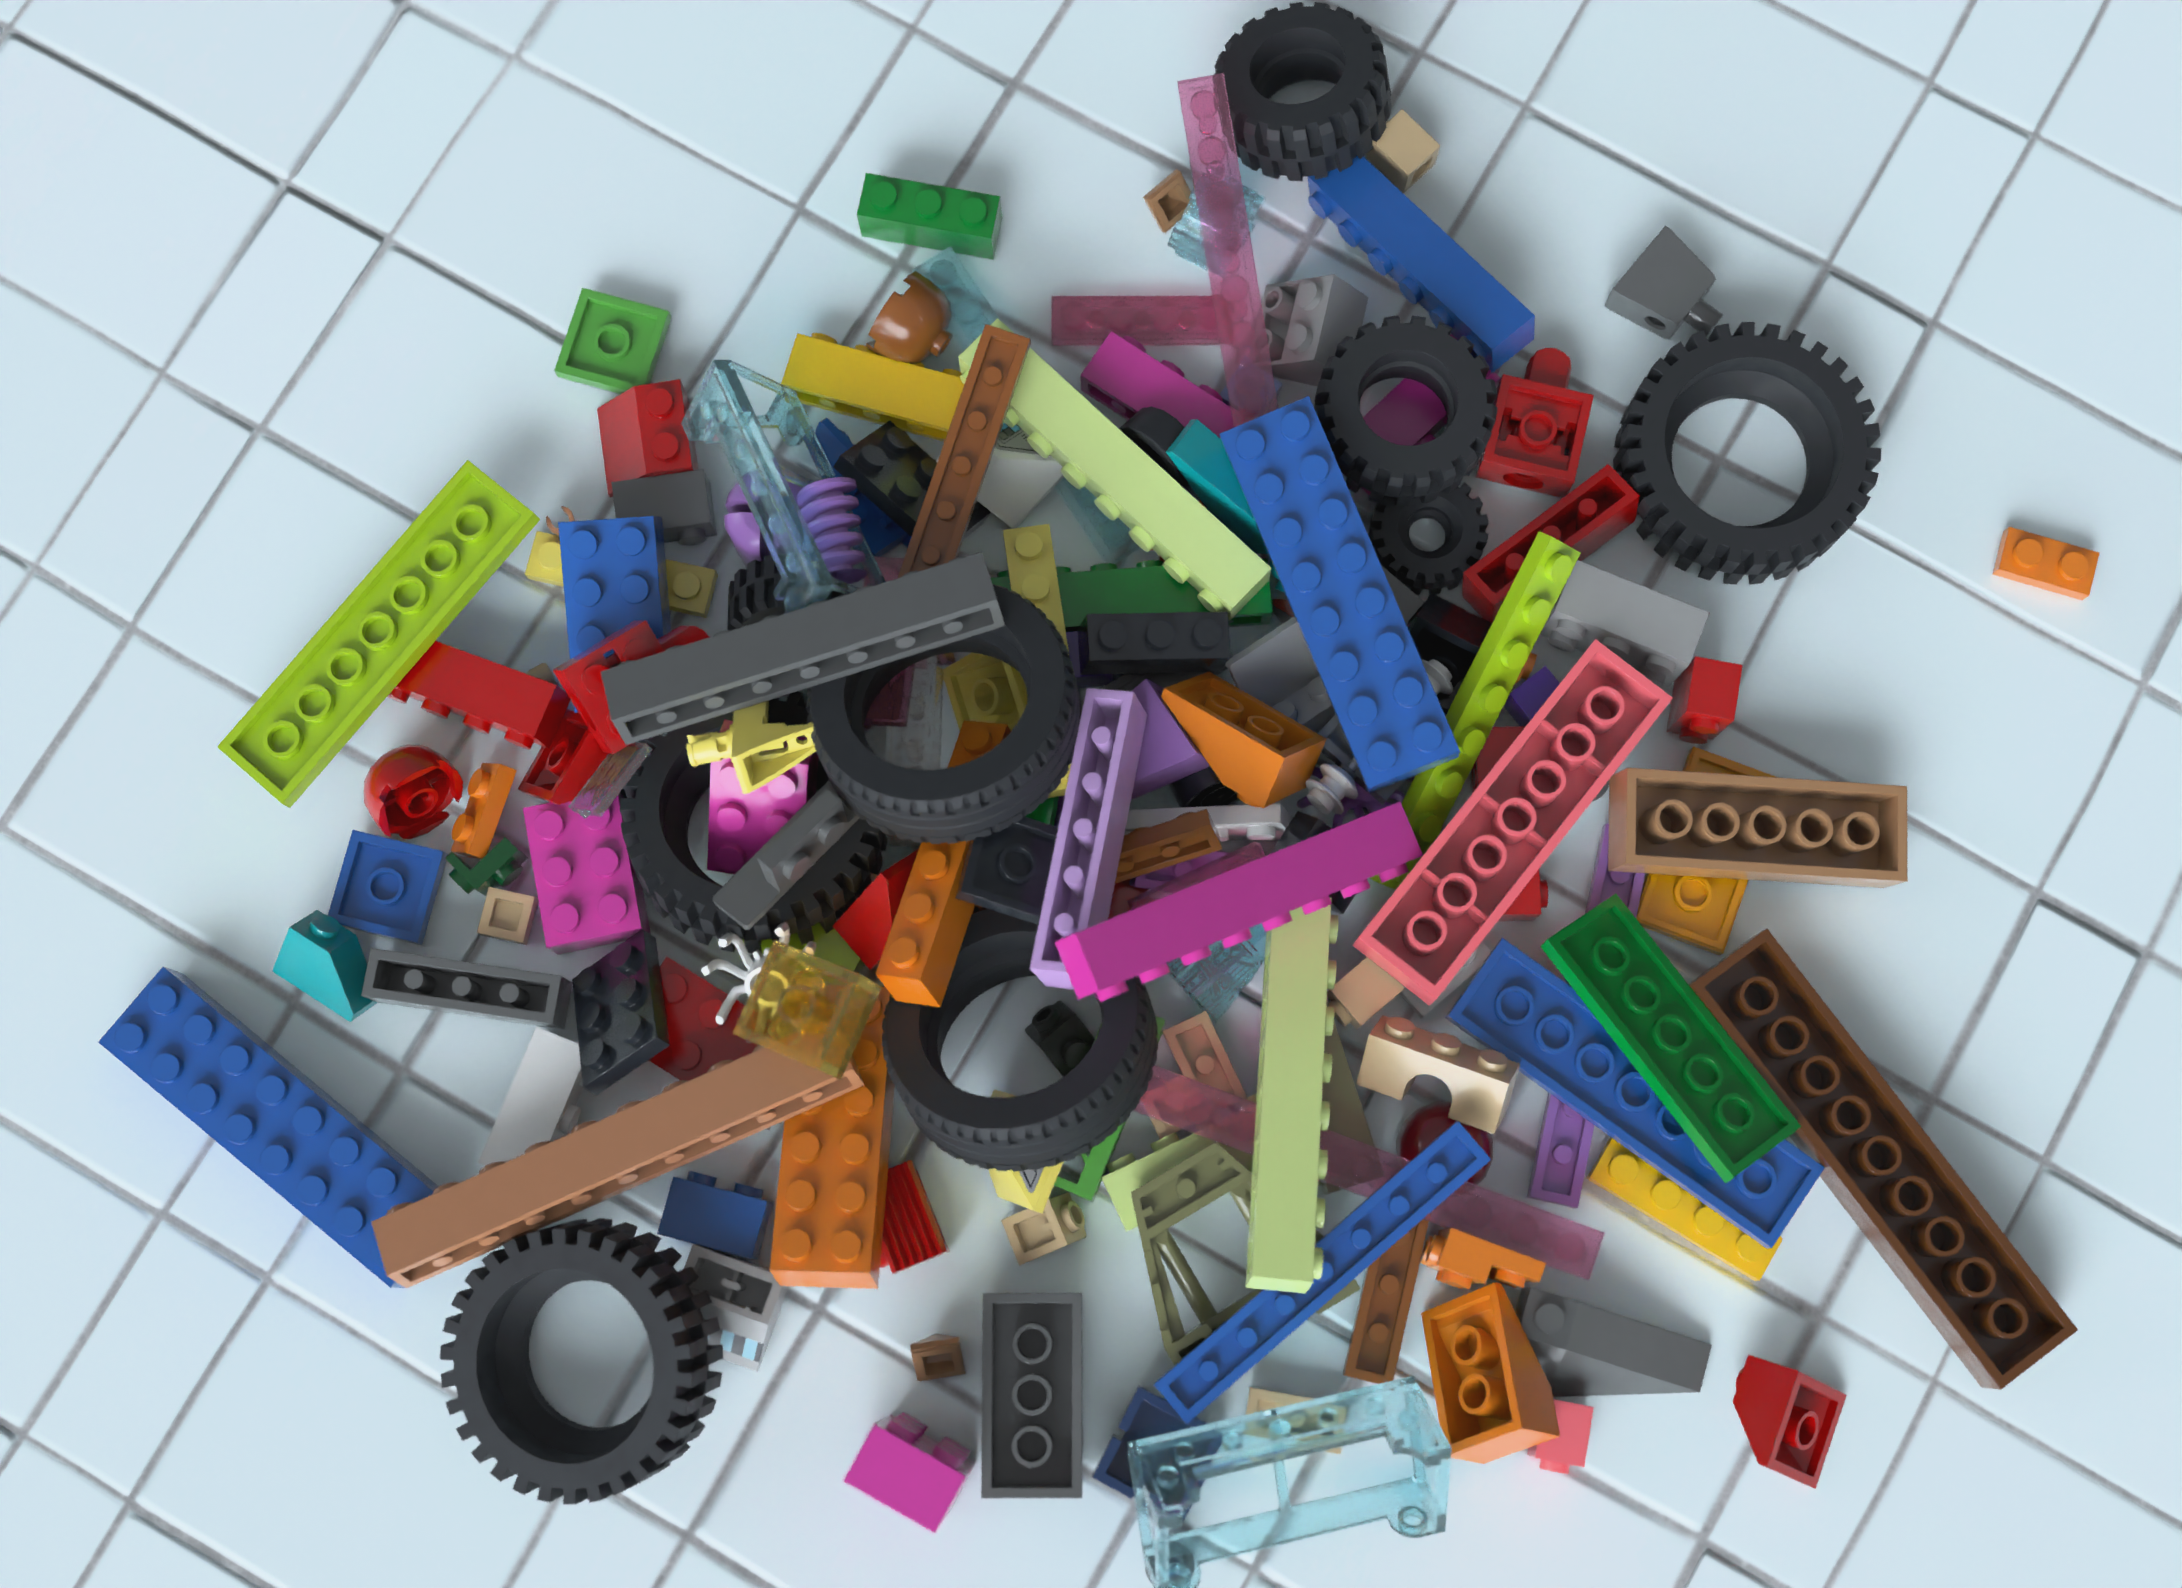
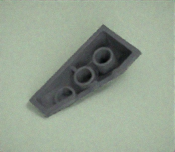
[1515,1287,1712,1397]

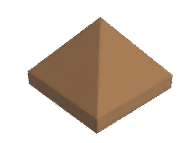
[1143,169,1198,233]
[910,1333,966,1381]

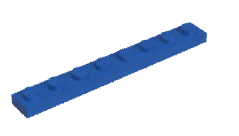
[1154,1121,1491,1424]

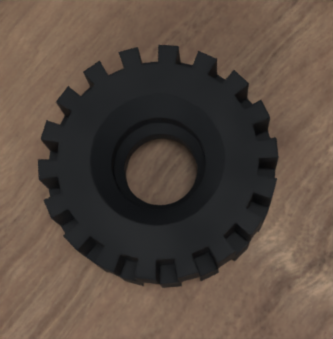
[1368,482,1489,595]

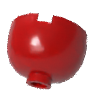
[363,745,463,839]

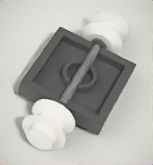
[1306,659,1453,815]

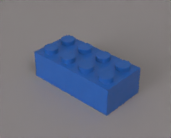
[558,516,671,713]

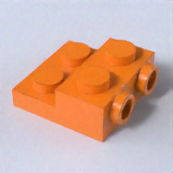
[1420,1228,1546,1290]

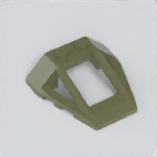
[1131,1142,1361,1365]

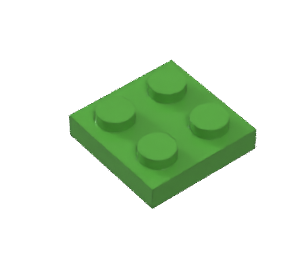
[554,287,672,394]

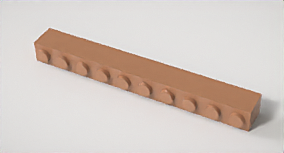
[371,1017,864,1289]

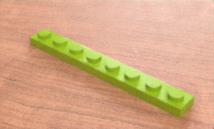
[1370,531,1581,890]

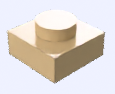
[477,887,538,945]

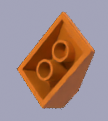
[1161,672,1327,808]
[1421,1282,1560,1464]

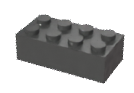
[981,1293,1083,1498]

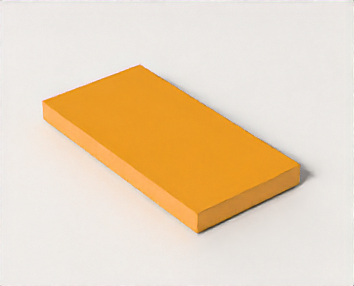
[1636,746,1776,956]

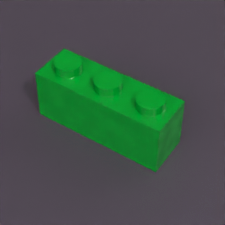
[857,173,1002,260]

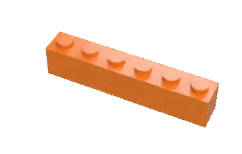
[875,720,1011,1007]

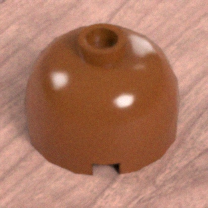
[866,271,953,364]

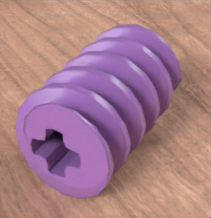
[797,477,867,586]

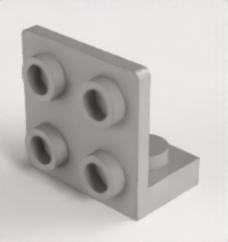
[1226,616,1335,732]

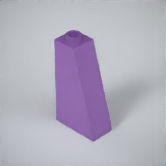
[1054,679,1210,827]

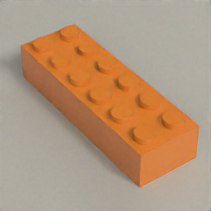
[770,985,895,1289]

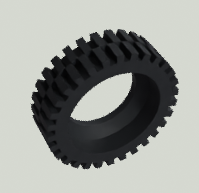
[1613,322,1882,585]
[620,691,887,954]
[440,1218,723,1505]

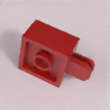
[1475,348,1594,498]
[553,620,710,754]

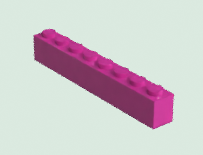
[1055,802,1423,1002]

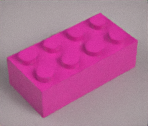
[843,1412,976,1533]

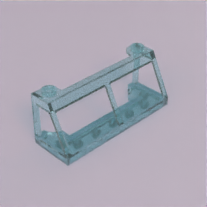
[681,360,886,614]
[1128,1376,1452,1588]

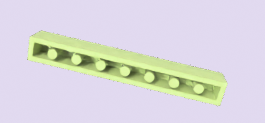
[958,318,1272,620]
[1245,898,1339,1293]

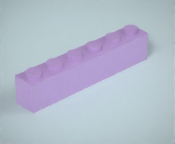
[1030,688,1147,990]

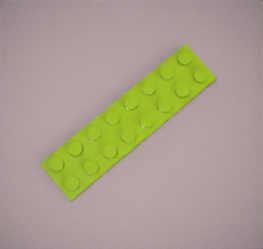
[217,460,541,808]

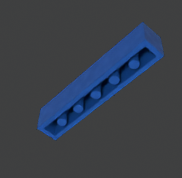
[1307,157,1535,373]

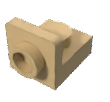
[1001,1192,1087,1266]

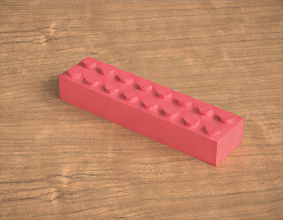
[1353,639,1673,1006]

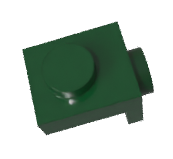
[445,837,528,896]

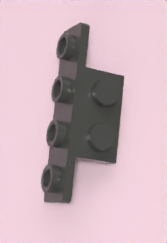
[713,780,859,930]

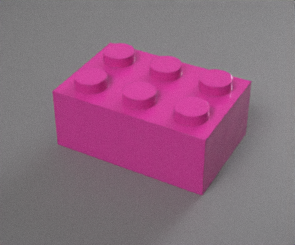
[707,720,818,874]
[523,789,651,955]

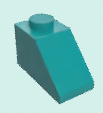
[272,910,377,1022]

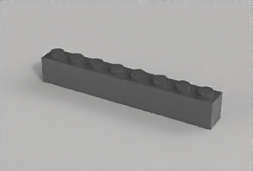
[601,552,1005,745]

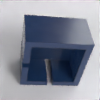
[1092,1385,1228,1526]

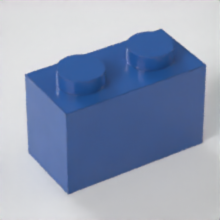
[657,1171,773,1260]

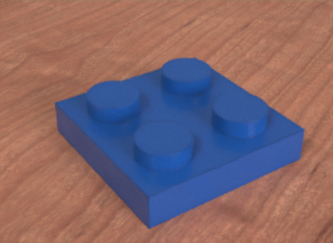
[328,830,448,945]

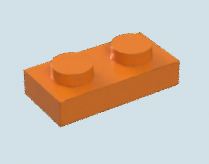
[1992,527,2100,600]
[451,763,517,859]

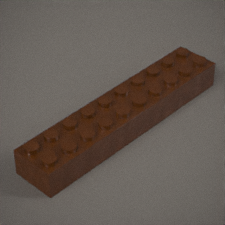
[1689,928,2078,1390]

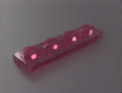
[1051,296,1234,345]

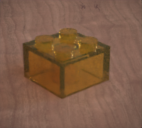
[733,940,882,1080]

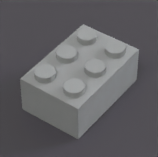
[1540,560,1710,687]

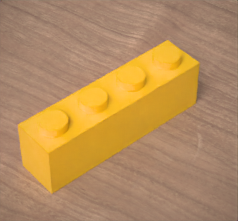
[781,333,964,442]

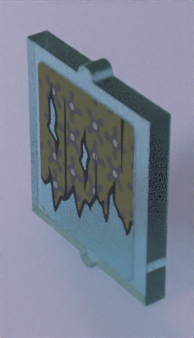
[568,742,652,819]

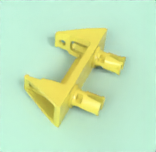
[686,700,816,794]

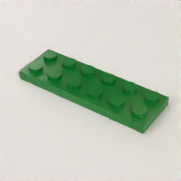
[1540,893,1802,1184]

